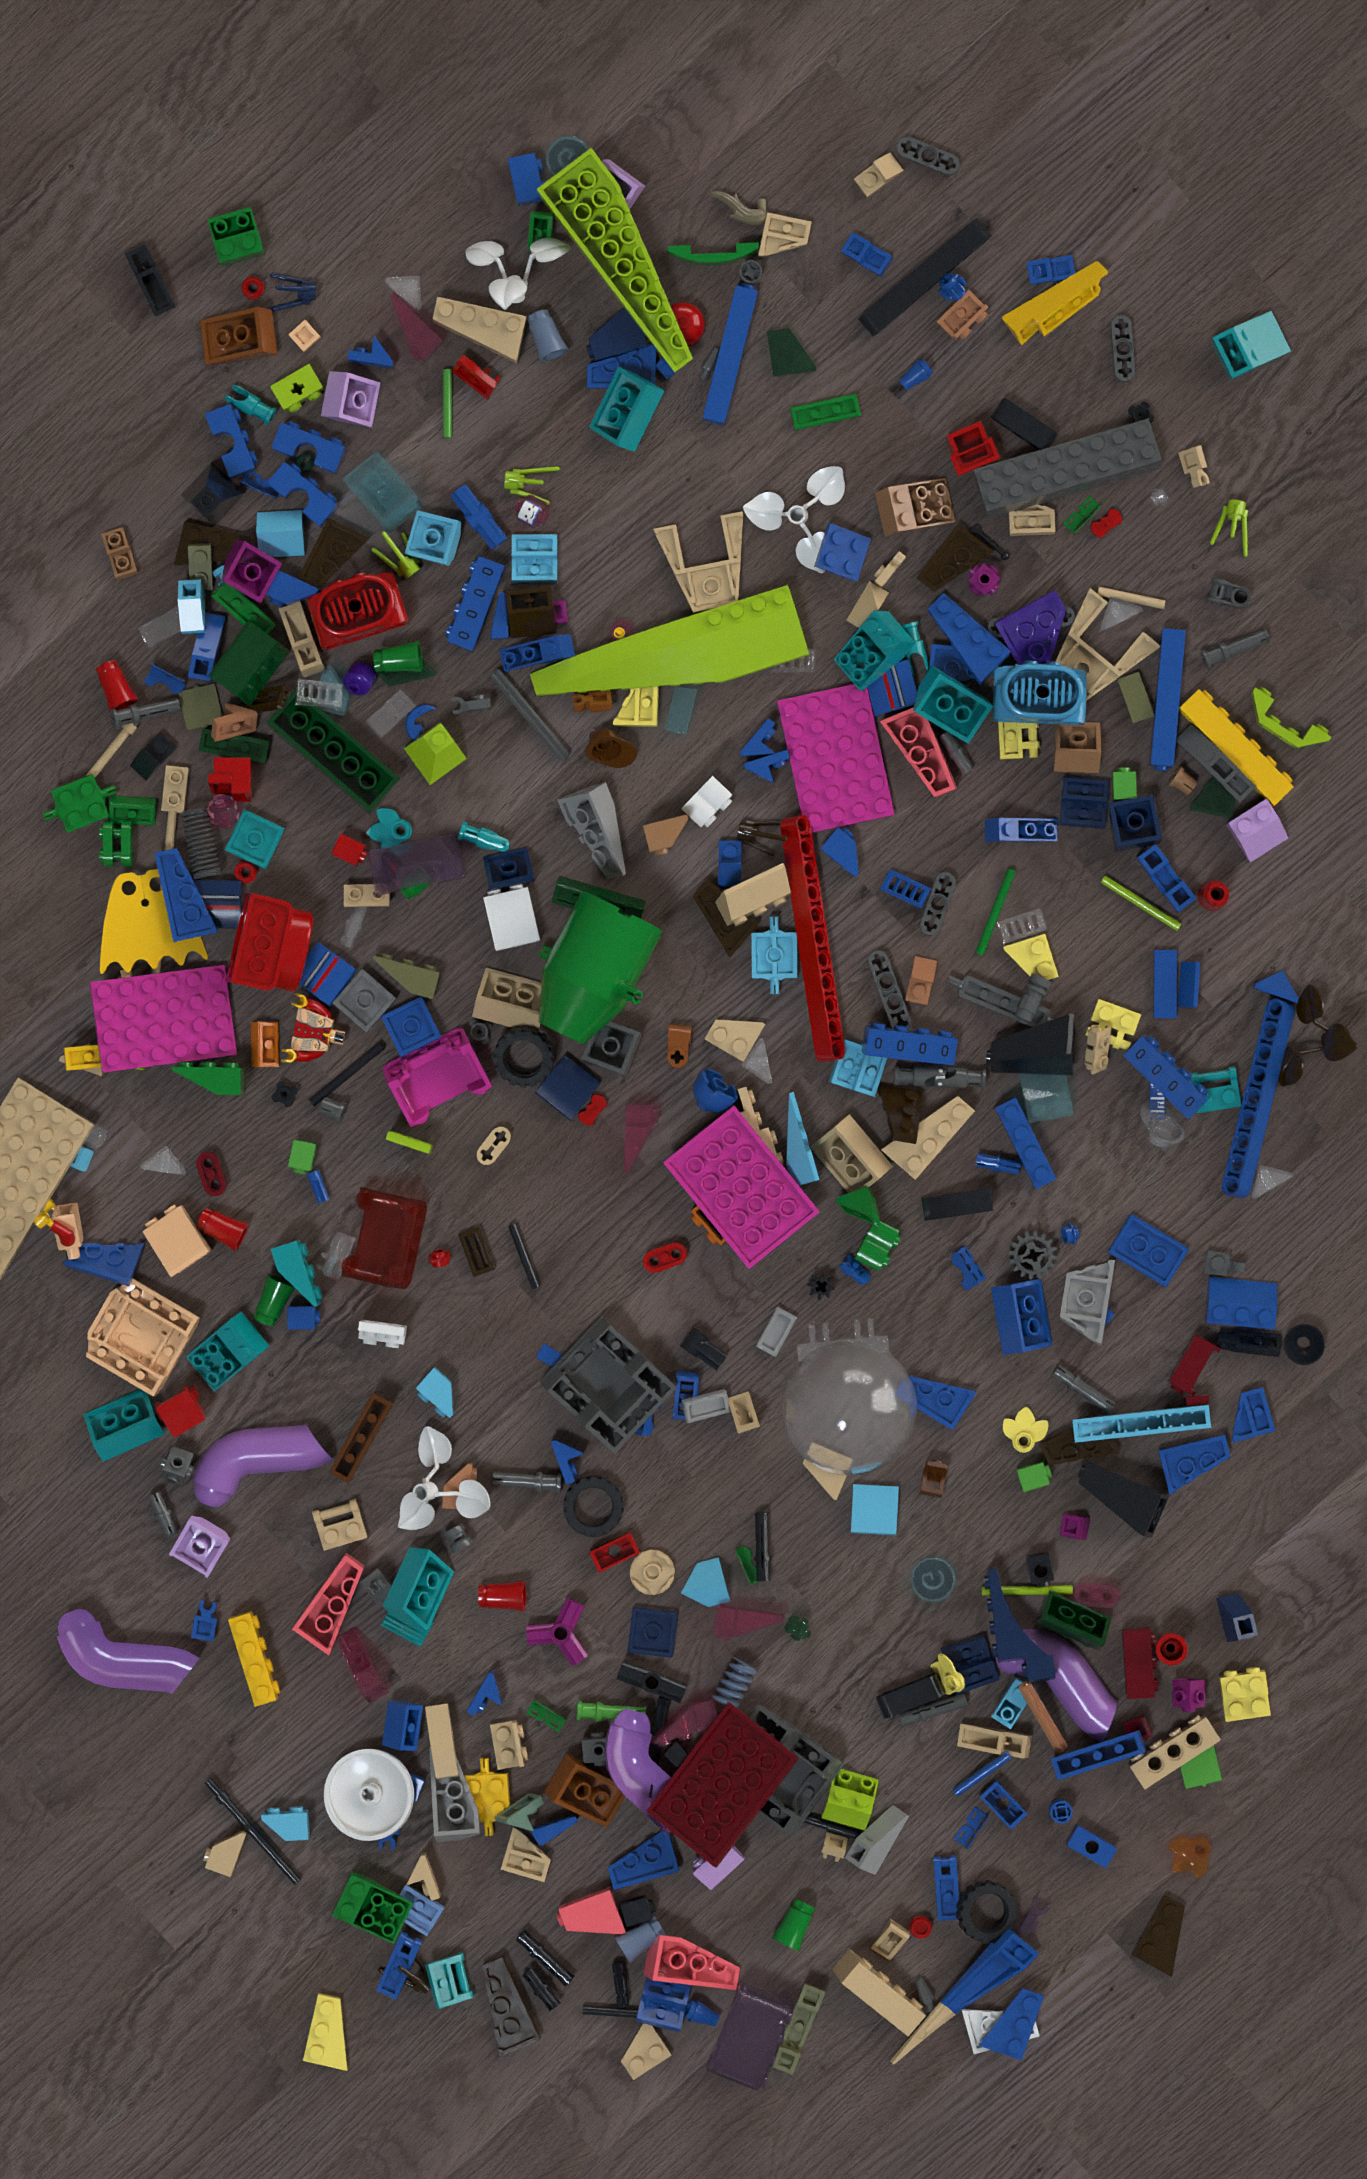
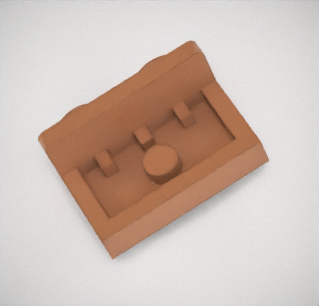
[936,290,989,342]

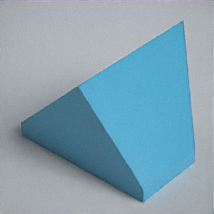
[681,1557,730,1607]

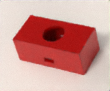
[589,1532,640,1573]

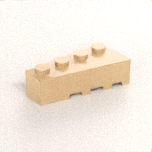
[433,297,527,364]
[880,1096,975,1180]
[832,1948,926,2037]

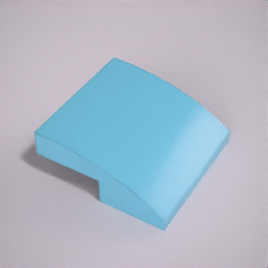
[512,534,557,584]
[828,1039,887,1097]
[851,1484,899,1535]

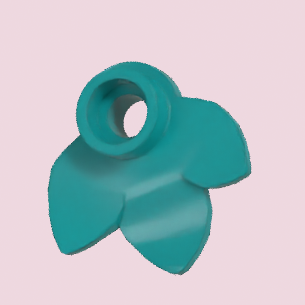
[367,808,412,853]

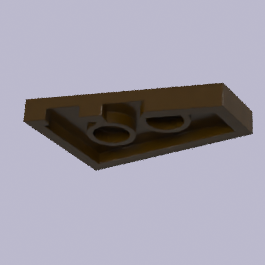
[298,518,369,589]
[174,521,251,566]
[916,524,994,592]
[693,879,759,958]
[877,1084,923,1144]
[1038,1412,1120,1465]
[1132,1894,1185,1977]

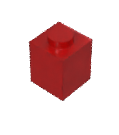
[331,834,368,867]

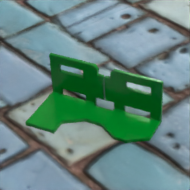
[1063,496,1102,534]
[735,1546,764,1586]
[526,1699,567,1732]

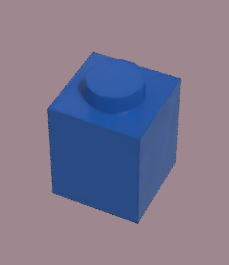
[287,1306,320,1330]

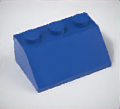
[1204,1277,1277,1330]
[991,1279,1052,1355]

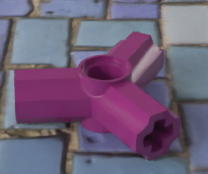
[526,1598,588,1666]

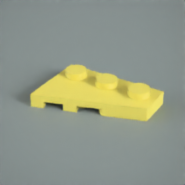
[303,1993,348,2071]

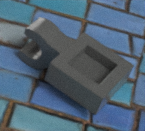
[451,695,492,715]
[1204,1250,1245,1276]

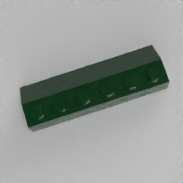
[267,689,400,815]

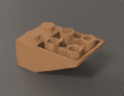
[875,478,956,537]

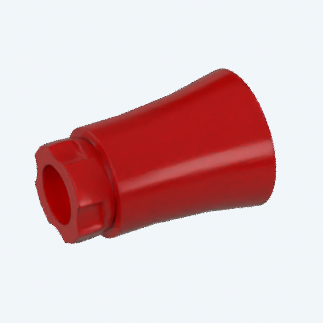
[96,660,139,712]
[1197,880,1229,911]
[196,1208,249,1252]
[478,1580,526,1612]
[1156,1633,1188,1665]

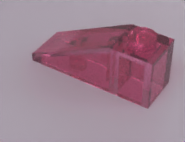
[390,293,443,363]
[624,1104,658,1173]
[713,1605,785,1640]

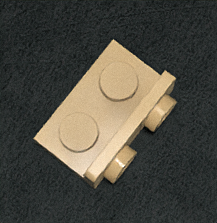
[490,1719,528,1770]

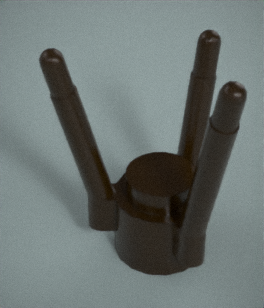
[737,819,788,856]
[378,1945,431,1994]

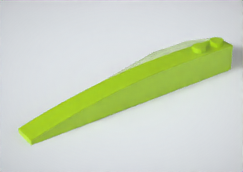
[536,148,693,373]

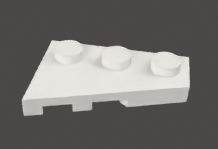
[962,2009,1039,2054]

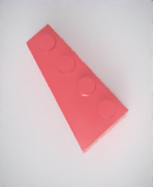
[880,707,957,798]
[292,1553,364,1655]

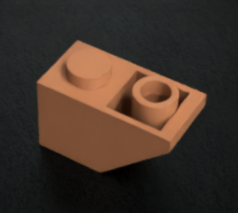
[442,1463,477,1509]

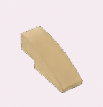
[279,601,325,678]
[425,1703,459,1779]
[957,1724,1033,1759]

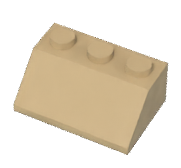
[715,863,791,926]
[472,968,541,1029]
[810,1114,893,1193]

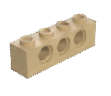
[1128,1714,1221,1789]

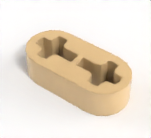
[477,1127,511,1165]

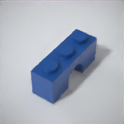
[205,404,258,480]
[271,421,346,475]
[267,462,338,528]
[1136,844,1197,913]

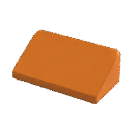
[251,1022,279,1067]

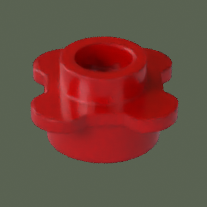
[428,1249,450,1268]

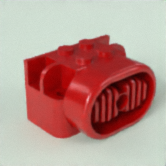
[307,572,410,651]
[225,893,314,992]

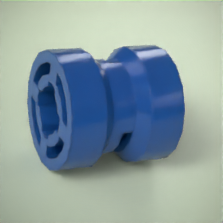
[1049,1798,1073,1824]

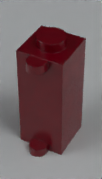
[1167,1334,1220,1396]

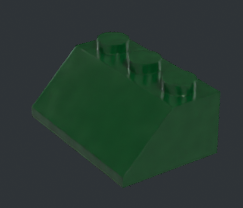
[208,620,289,706]
[1036,1590,1112,1651]

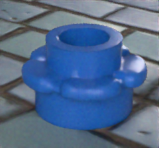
[1061,1223,1079,1245]

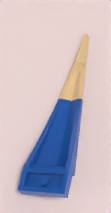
[890,1928,1039,2064]

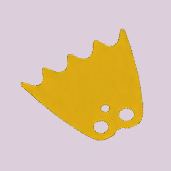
[100,869,208,974]

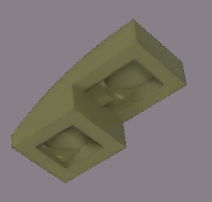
[1117,672,1154,723]

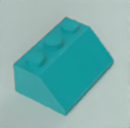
[589,366,665,452]
[913,666,993,744]
[83,1389,165,1462]
[382,1547,454,1631]

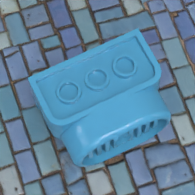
[992,661,1087,726]

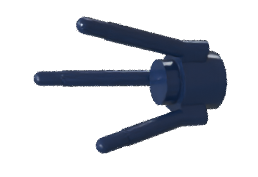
[266,273,316,311]

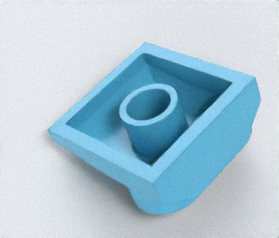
[405,510,461,566]

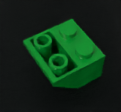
[207,207,265,267]

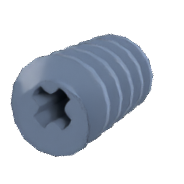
[712,1657,757,1707]

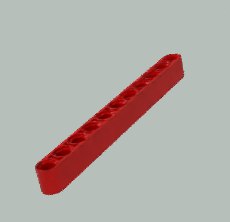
[780,815,845,1062]

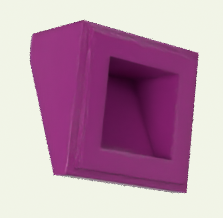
[1060,1513,1090,1540]

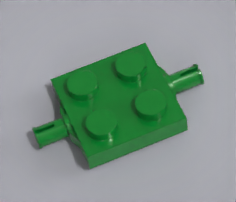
[42,774,117,833]

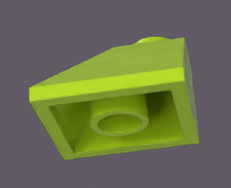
[403,722,467,785]

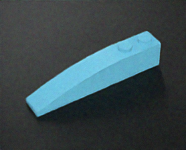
[1072,1405,1211,1442]

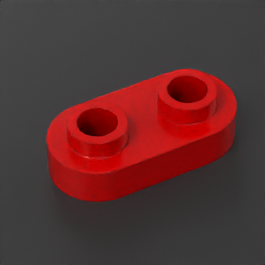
[643,1242,687,1273]

